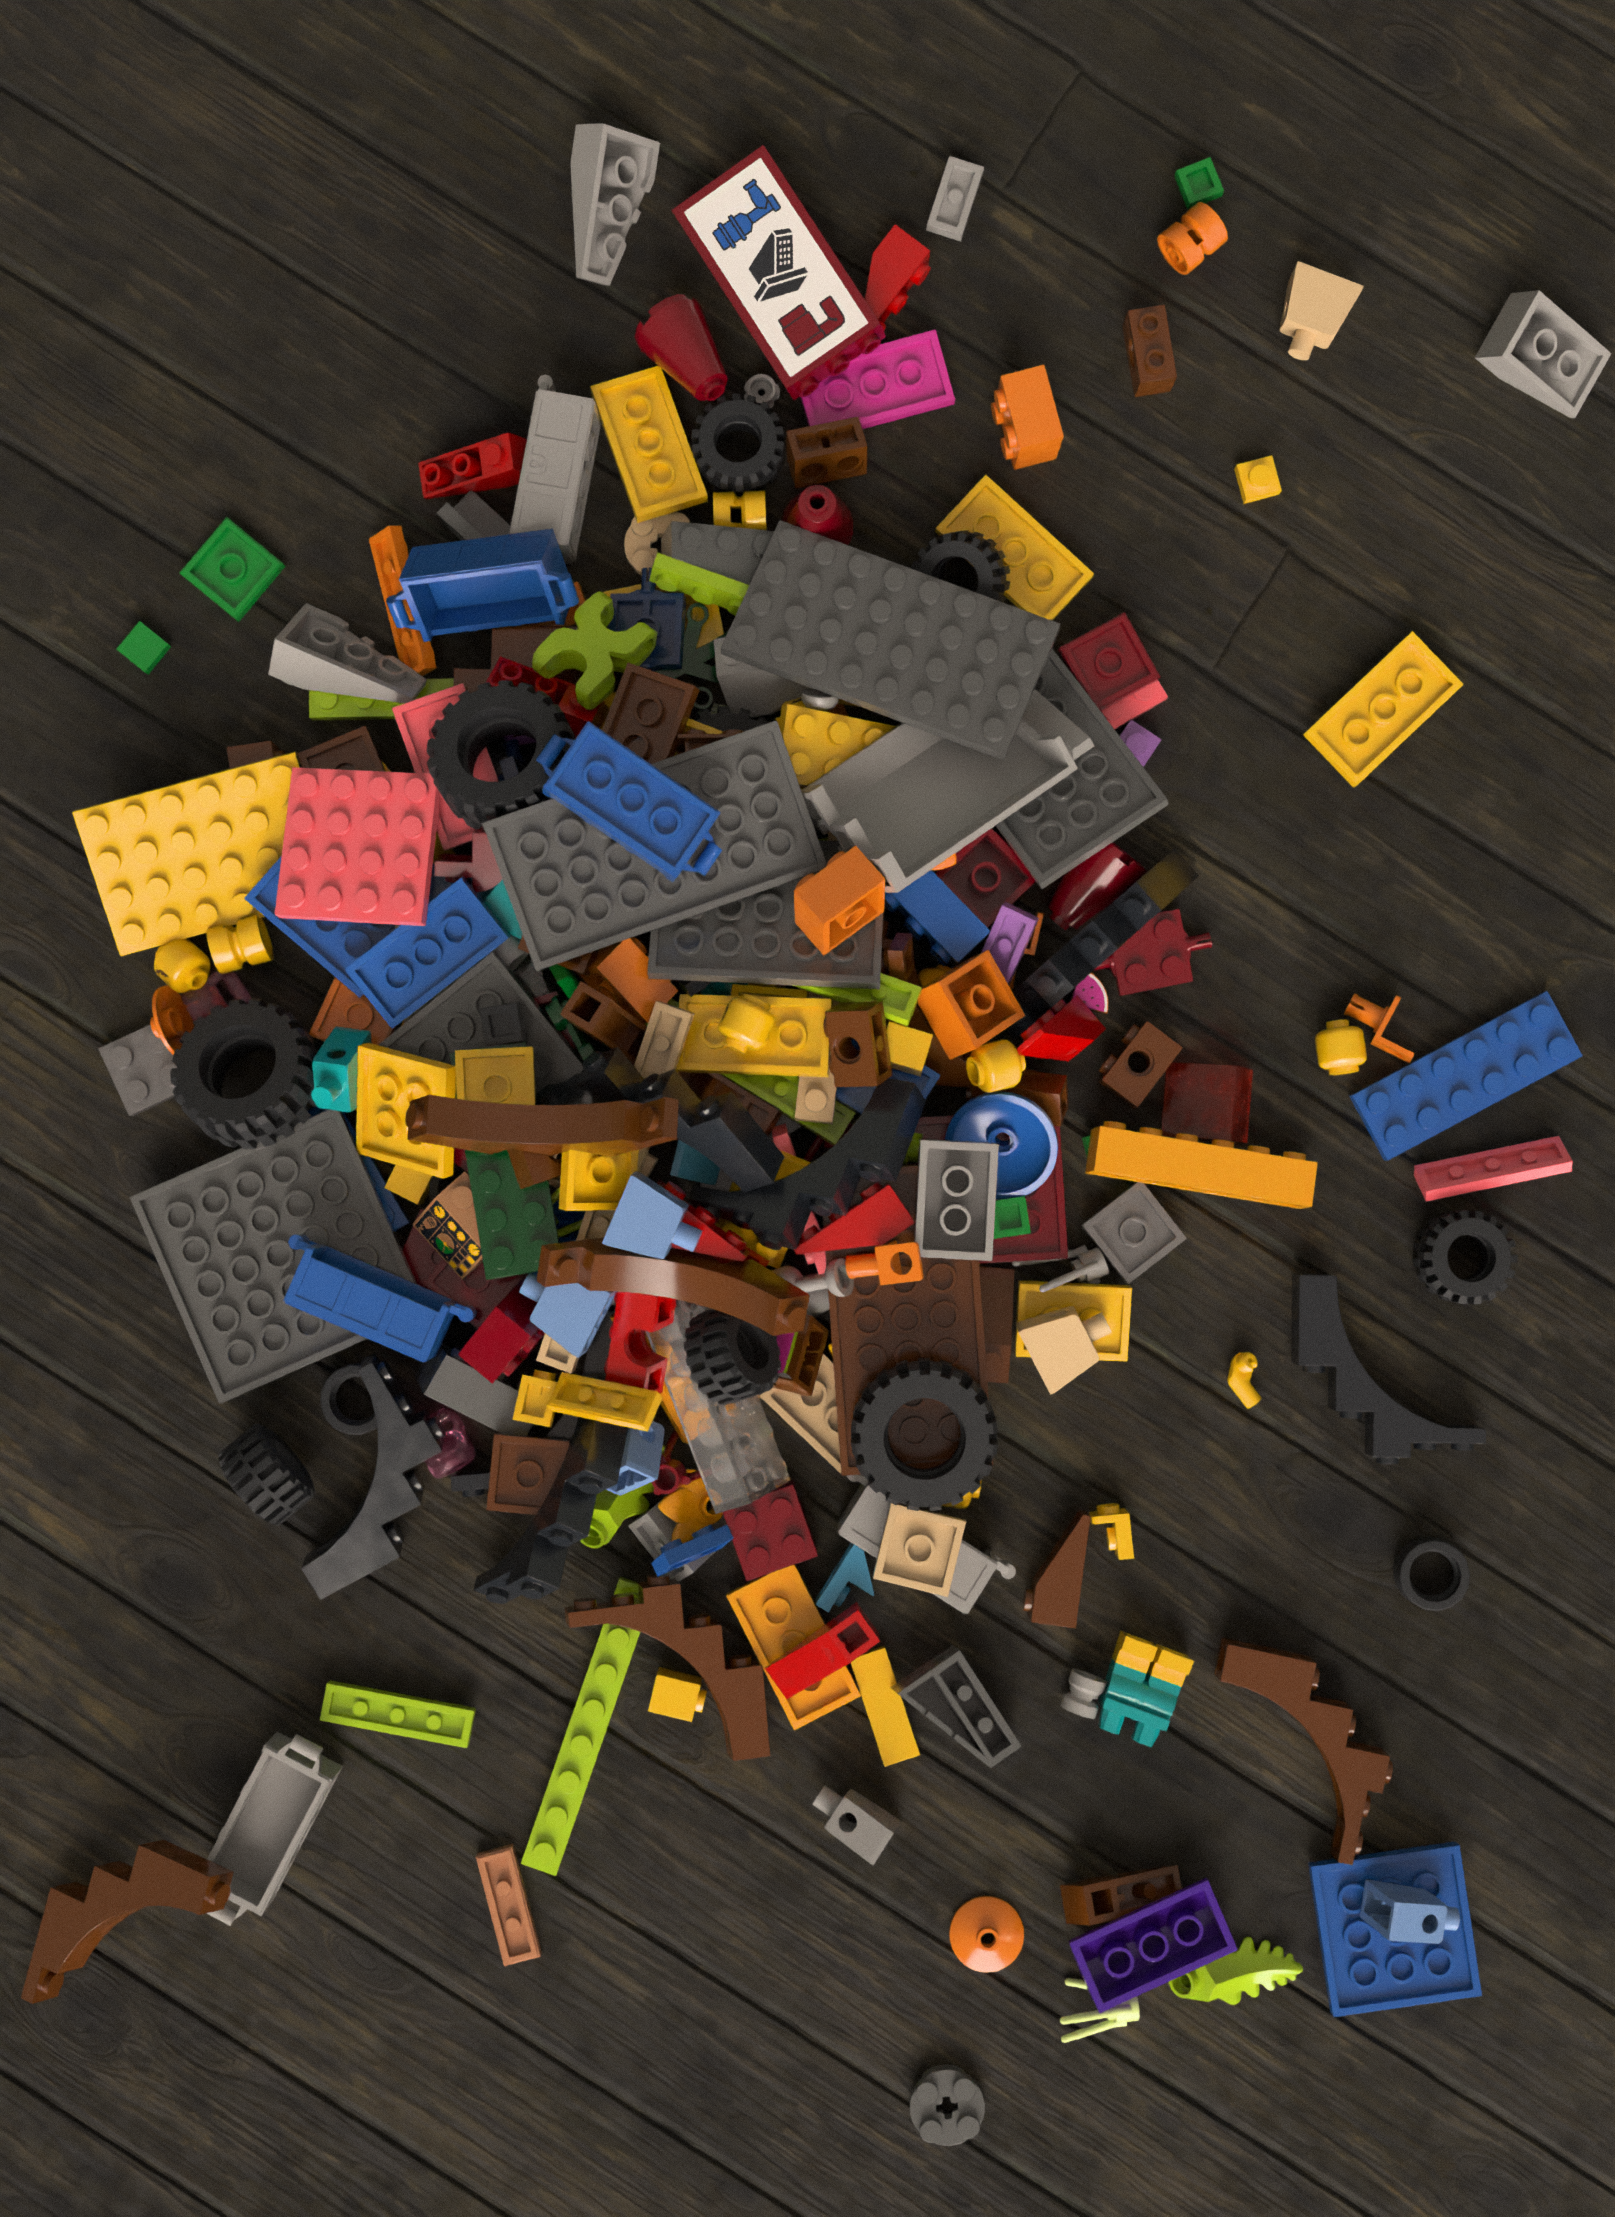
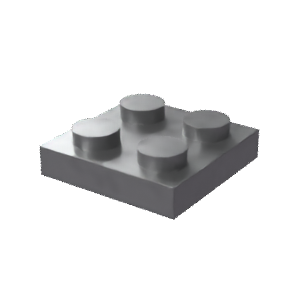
[98,1025,177,1116]
[1081,1182,1187,1284]

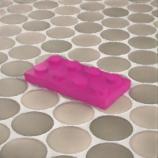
[801,329,955,429]

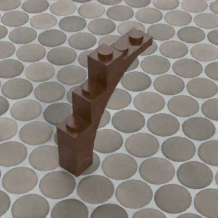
[883,933,1068,1126]
[560,981,782,1136]
[564,1574,770,1761]
[1214,1638,1393,1865]

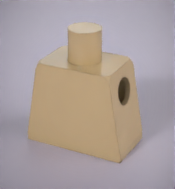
[1279,261,1364,360]
[1016,1306,1112,1395]

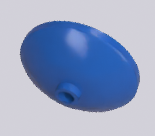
[945,1092,1058,1200]

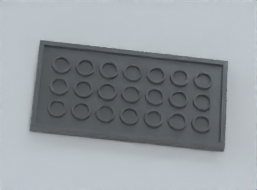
[721,520,1060,761]
[482,720,827,971]

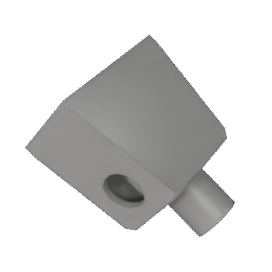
[813,1785,901,1865]

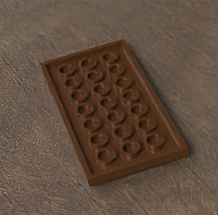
[823,1165,993,1476]

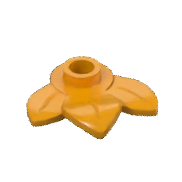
[658,1469,725,1543]

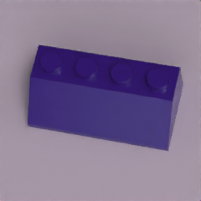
[1068,1878,1238,2013]

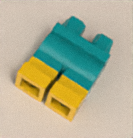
[1098,1631,1194,1747]

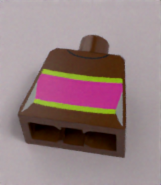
[773,1315,829,1396]

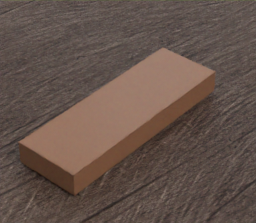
[476,1844,542,1966]

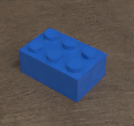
[884,870,990,968]

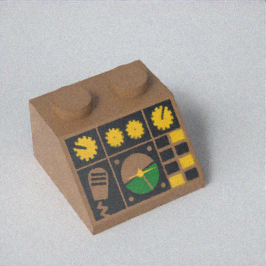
[412,1171,483,1280]

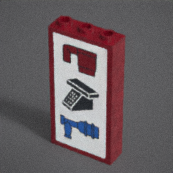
[672,145,886,400]

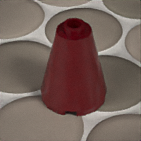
[635,294,728,401]
[781,485,853,545]
[1048,842,1148,930]

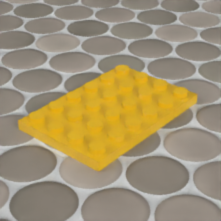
[72,751,300,956]

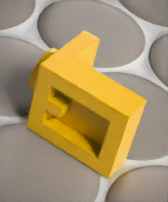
[512,1370,557,1428]
[1089,1503,1134,1560]

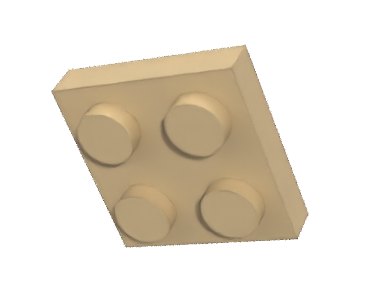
[873,1503,966,1597]

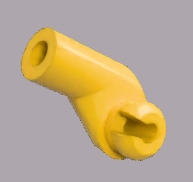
[1227,1352,1262,1409]

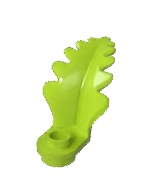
[580,1445,665,1548]
[1169,1937,1303,2005]

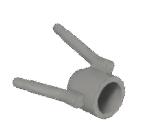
[1012,1245,1109,1292]

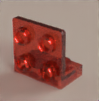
[1162,1062,1253,1143]

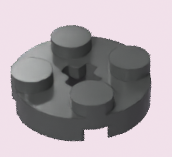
[909,2064,985,2146]

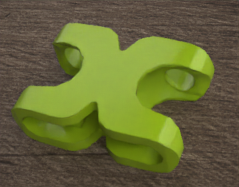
[532,591,657,710]

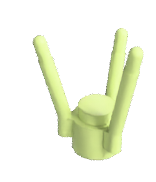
[1060,1978,1139,2043]

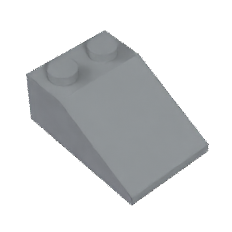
[1475,290,1612,418]

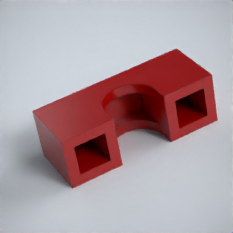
[604,1292,677,1394]

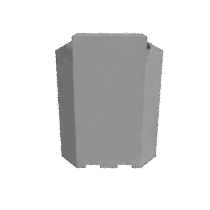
[801,689,1094,893]

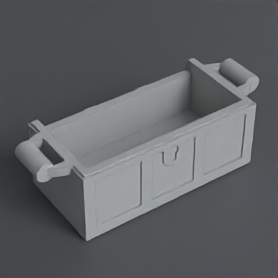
[509,375,601,565]
[837,1474,1016,1614]
[207,1732,343,1926]

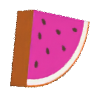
[1071,973,1108,1014]

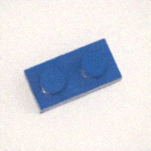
[651,1525,733,1577]

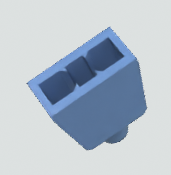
[602,1171,703,1259]
[519,1273,617,1358]
[606,1421,665,1496]
[1360,1879,1460,1944]

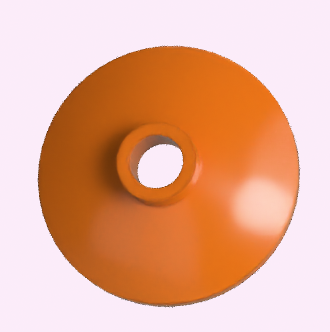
[150,985,194,1055]
[949,1896,1024,1972]

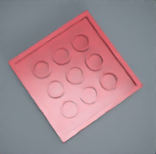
[275,767,441,926]

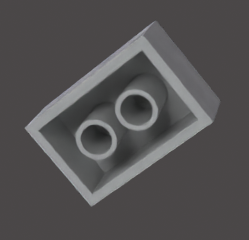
[914,1139,999,1261]

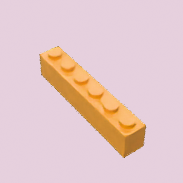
[1085,1121,1318,1209]

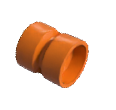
[1157,202,1228,275]

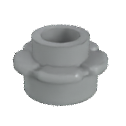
[744,374,780,408]

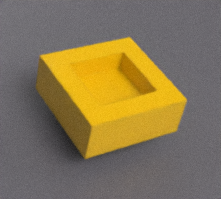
[1234,455,1282,504]

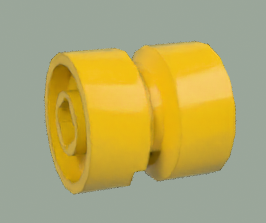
[713,490,767,530]
[206,914,274,974]

